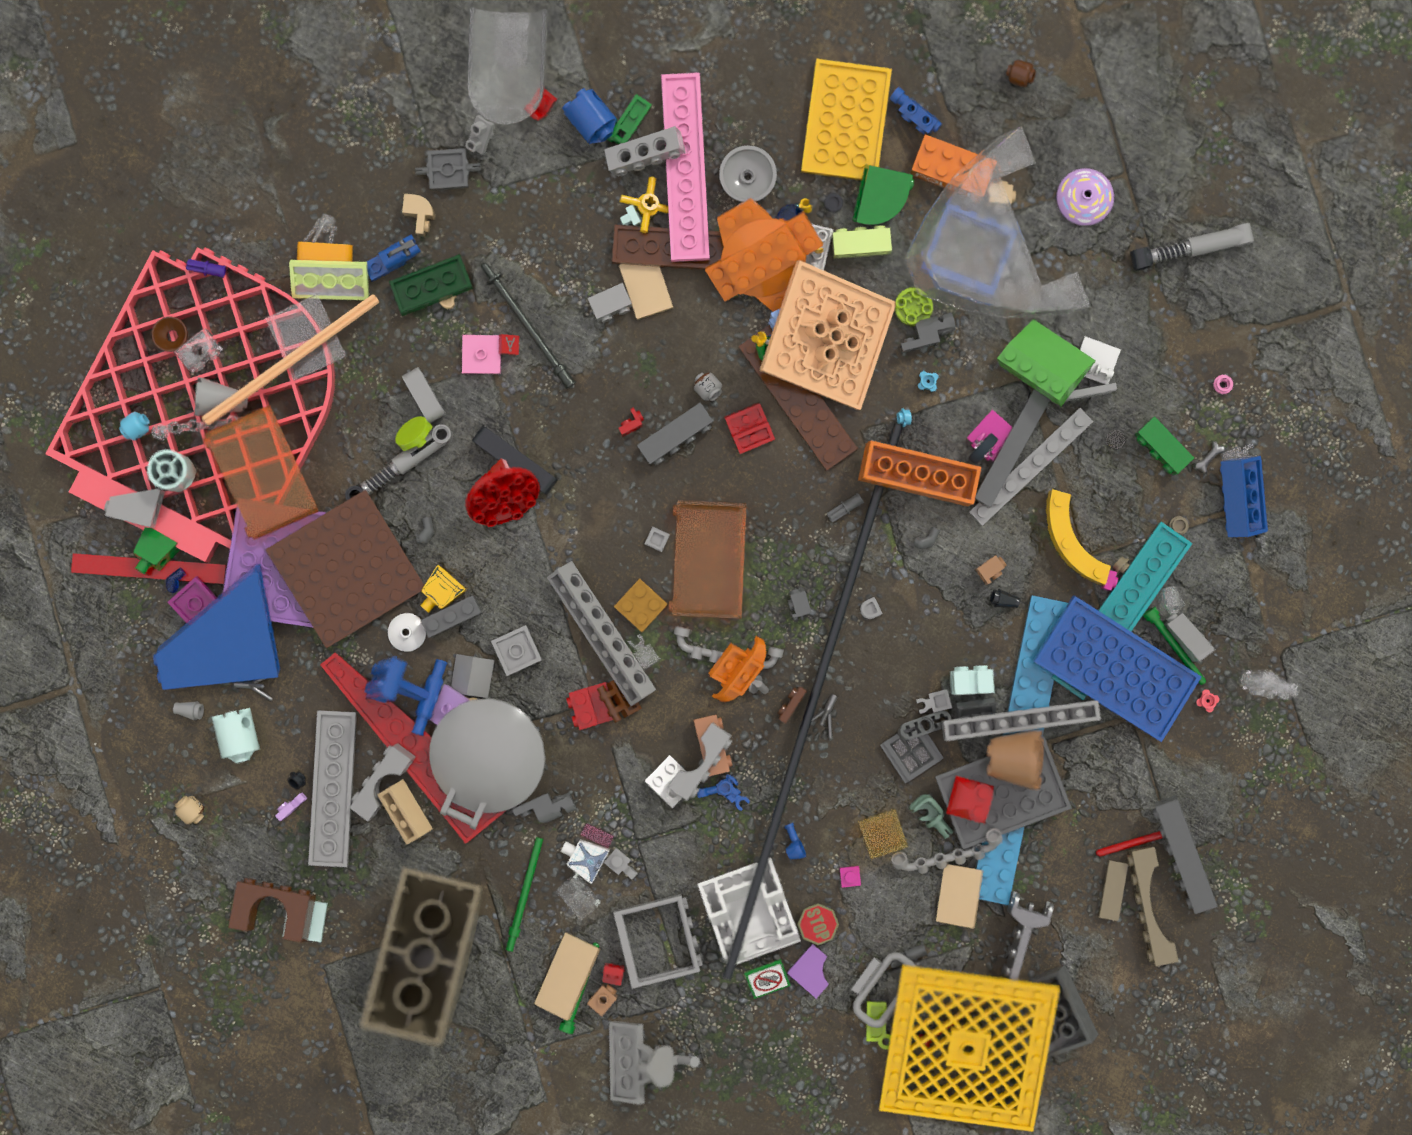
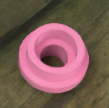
[1213,375,1233,394]

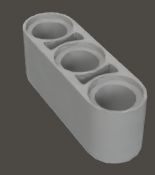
[402,367,446,423]

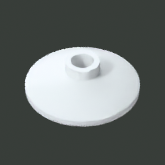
[388,613,426,652]

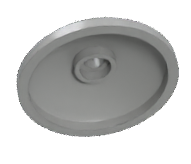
[719,146,777,202]

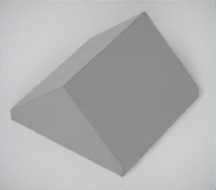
[451,654,495,698]

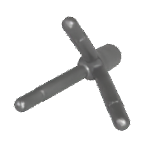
[234,679,273,701]
[812,694,838,739]

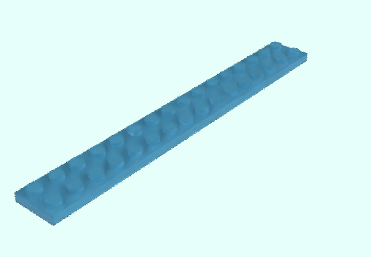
[976,595,1068,905]

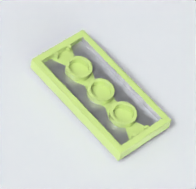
[289,260,369,300]

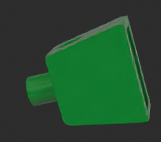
[133,528,180,575]

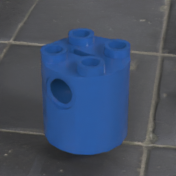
[562,88,618,144]

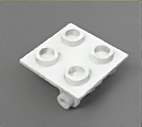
[1080,337,1121,385]
[645,755,685,808]

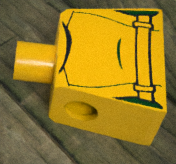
[420,565,467,613]

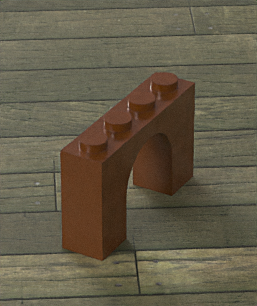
[228,878,316,943]

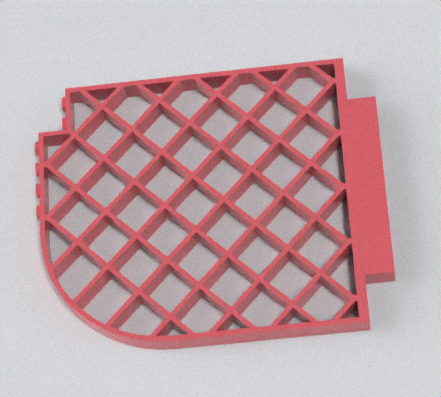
[46,247,335,563]

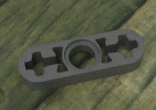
[898,711,951,741]

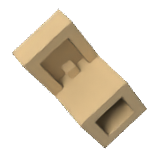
[402,194,435,237]

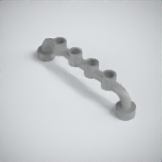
[674,626,784,669]
[891,829,1003,874]

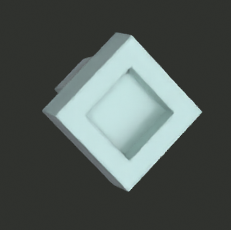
[620,205,642,226]

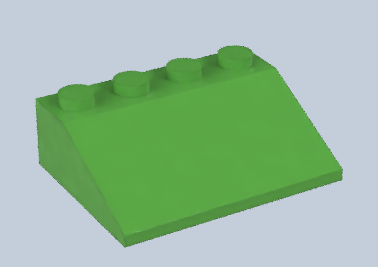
[997,319,1096,407]

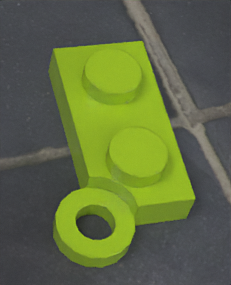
[866,1001,891,1049]

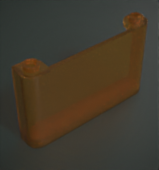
[202,405,319,540]
[669,500,747,619]

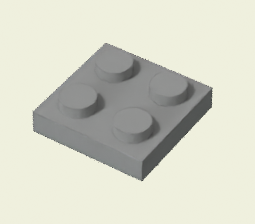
[491,625,542,676]

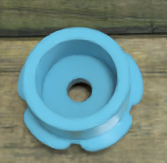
[897,408,912,427]

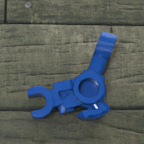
[697,774,750,811]

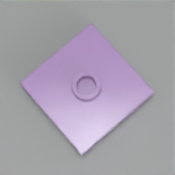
[430,684,470,725]

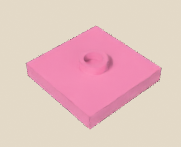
[462,335,501,374]

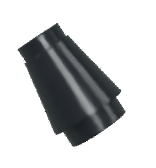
[990,589,1020,608]

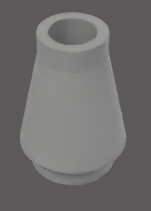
[173,701,204,720]

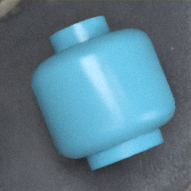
[119,412,150,441]

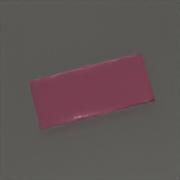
[581,823,614,848]

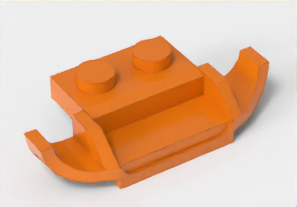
[708,636,766,702]

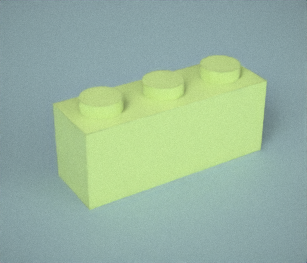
[832,226,892,259]

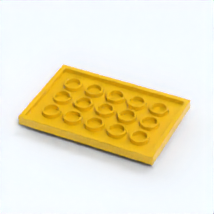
[801,59,892,180]

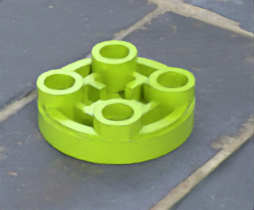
[894,287,933,326]
[395,416,432,451]

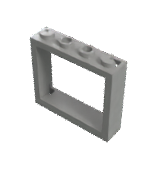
[614,894,703,988]

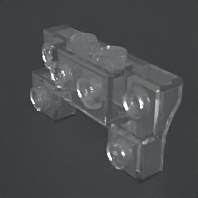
[1239,670,1299,700]

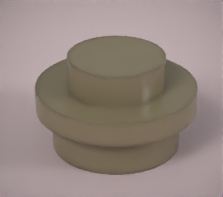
[1169,516,1189,535]
[1113,556,1130,574]

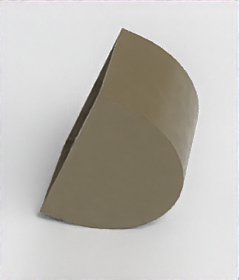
[361,868,482,1046]

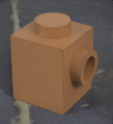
[587,983,618,1016]

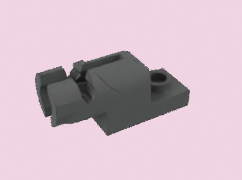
[899,313,956,354]
[512,792,577,823]

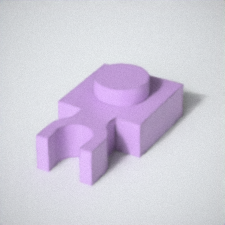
[275,793,307,821]

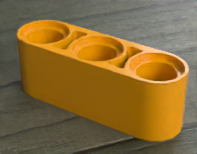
[297,242,353,262]

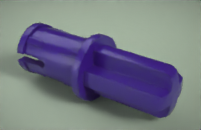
[186,259,226,278]

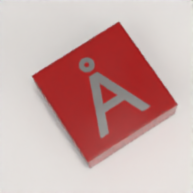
[499,334,519,355]

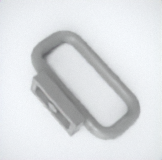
[852,952,917,1028]

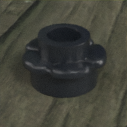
[288,772,306,790]

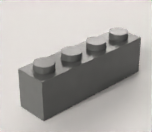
[637,402,713,466]

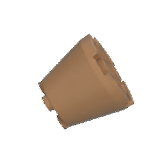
[988,731,1044,790]

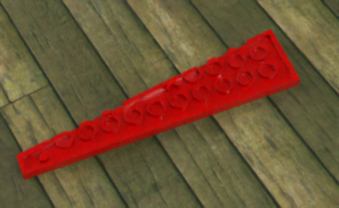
[320,653,507,843]

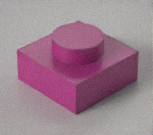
[1101,570,1118,591]
[839,866,861,887]

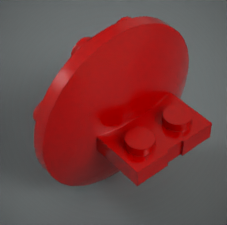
[465,459,540,527]

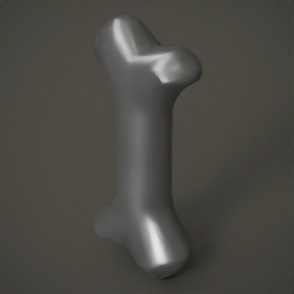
[1193,441,1226,474]

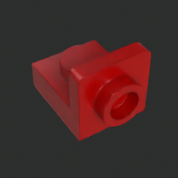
[524,87,557,121]
[619,407,644,437]
[602,963,625,985]

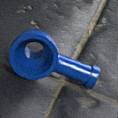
[784,823,806,860]

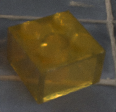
[857,808,908,859]

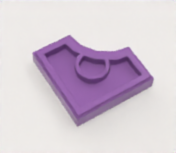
[787,943,829,998]

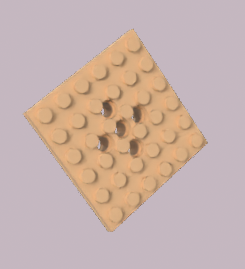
[760,260,896,410]

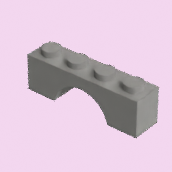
[668,722,732,800]
[350,743,416,821]

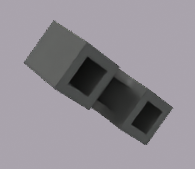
[420,595,483,638]

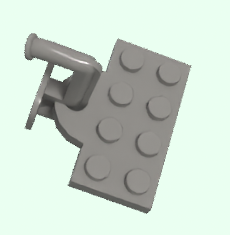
[609,1021,700,1104]

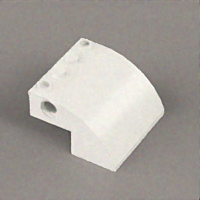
[698,858,801,965]

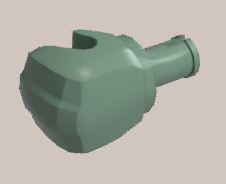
[909,794,954,839]

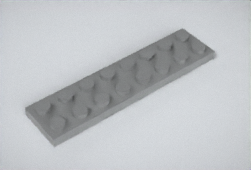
[308,710,357,867]

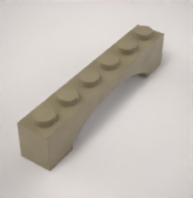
[1127,846,1178,966]

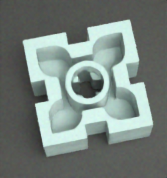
[950,666,994,695]

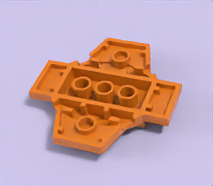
[705,198,823,312]

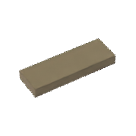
[1098,860,1128,921]

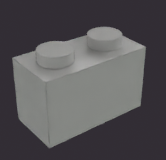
[588,283,632,323]

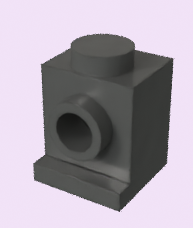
[787,588,812,619]

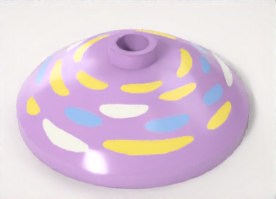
[1056,169,1114,226]

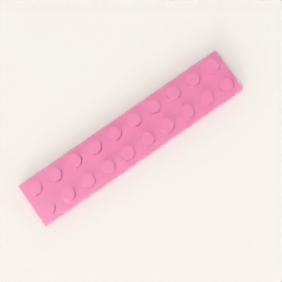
[662,73,710,262]

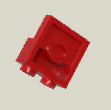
[566,682,613,730]

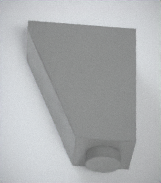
[104,489,165,528]
[1164,612,1215,662]

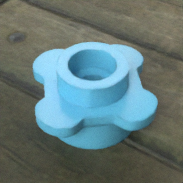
[918,371,938,392]

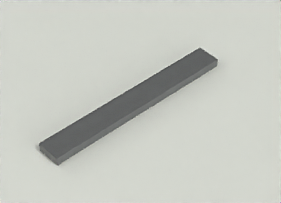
[975,389,1050,508]

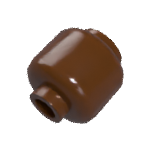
[1006,60,1036,87]

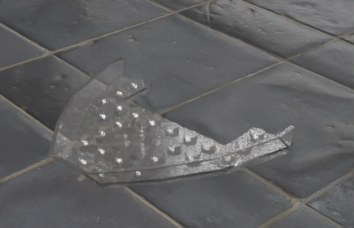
[904,127,1091,319]

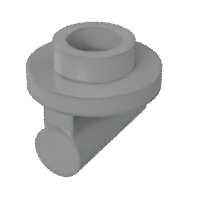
[748,675,769,694]

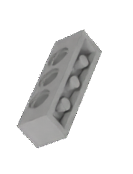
[604,126,686,176]

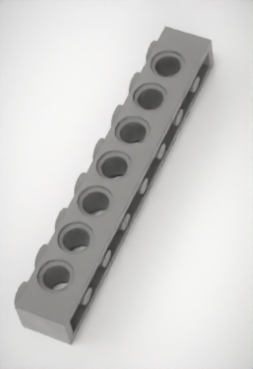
[547,561,656,706]
[941,700,1101,741]

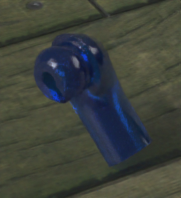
[166,567,186,593]

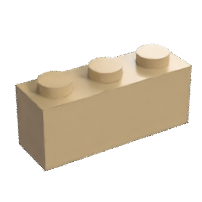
[378,780,433,844]

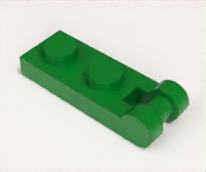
[607,94,652,145]

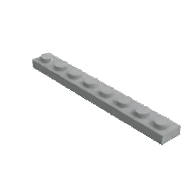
[969,408,1093,526]

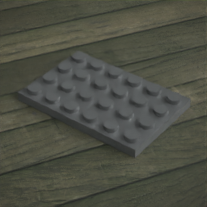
[935,735,1071,849]

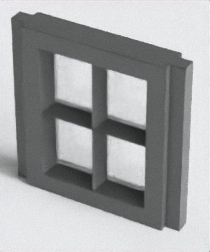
[880,723,943,784]

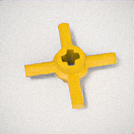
[620,177,669,233]

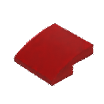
[724,402,775,454]

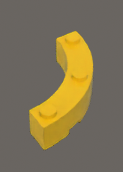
[1046,489,1111,585]

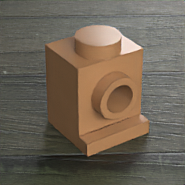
[975,555,1007,585]

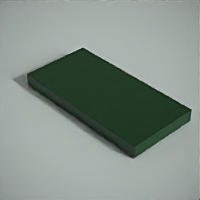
[389,254,473,316]

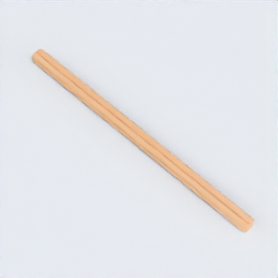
[202,295,379,425]

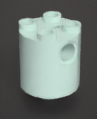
[147,450,196,492]
[212,708,260,763]

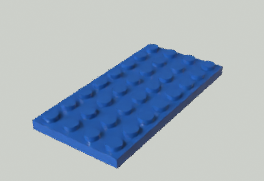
[1033,596,1201,742]

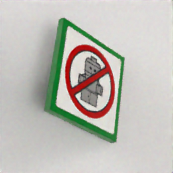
[744,960,790,999]

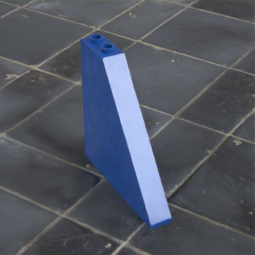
[153,564,280,690]

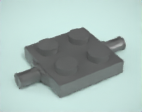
[415,149,481,190]

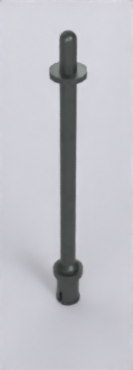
[481,262,576,389]

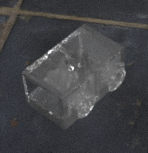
[174,328,223,373]
[556,873,601,921]

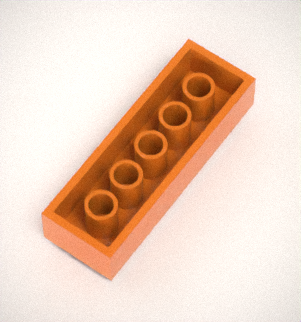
[858,441,981,506]

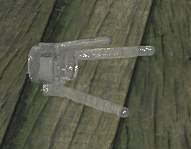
[303,213,337,244]

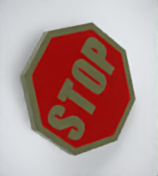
[797,903,839,945]

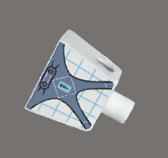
[561,839,610,884]

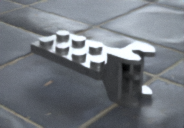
[1001,891,1053,1004]

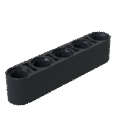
[471,425,558,495]

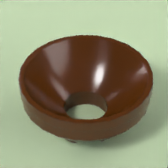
[152,317,188,352]

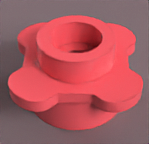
[1196,690,1219,712]

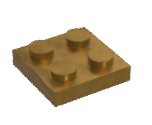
[614,578,668,632]

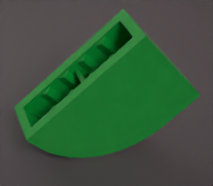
[852,164,914,225]

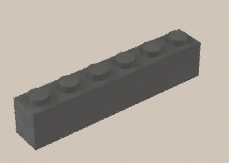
[1152,795,1218,914]

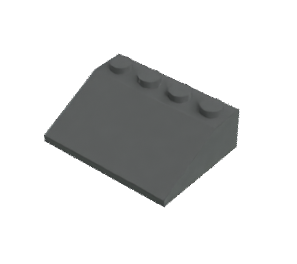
[1014,964,1098,1058]

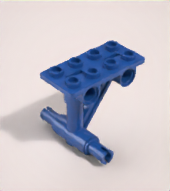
[365,657,447,736]

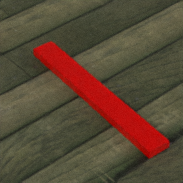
[71,553,227,584]

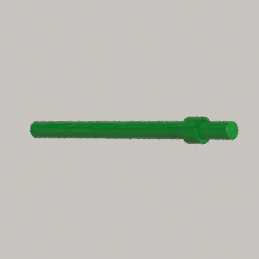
[505,837,543,952]

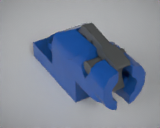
[367,234,421,281]

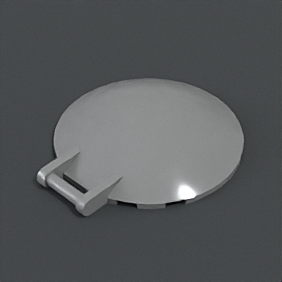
[429,698,545,830]

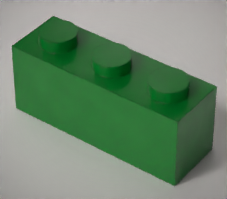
[1135,416,1194,475]

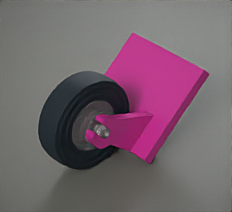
[967,410,1012,464]

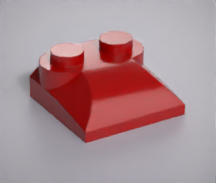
[946,776,994,823]

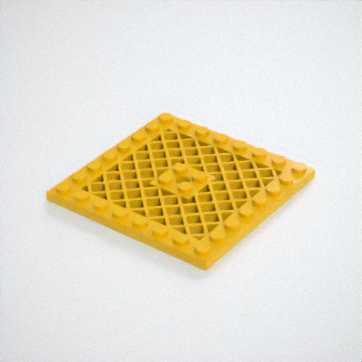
[879,965,1059,1132]

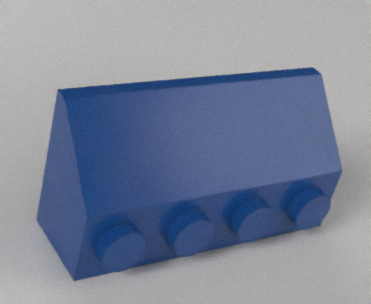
[1220,456,1268,537]

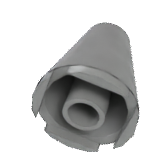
[194,377,248,416]

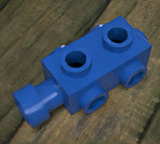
[890,87,942,134]

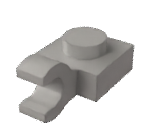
[604,848,638,879]

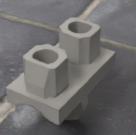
[465,115,494,155]

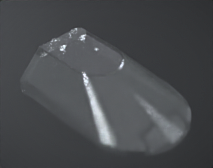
[468,7,548,125]

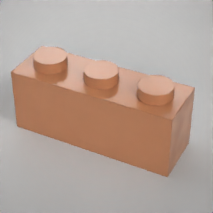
[694,714,732,776]

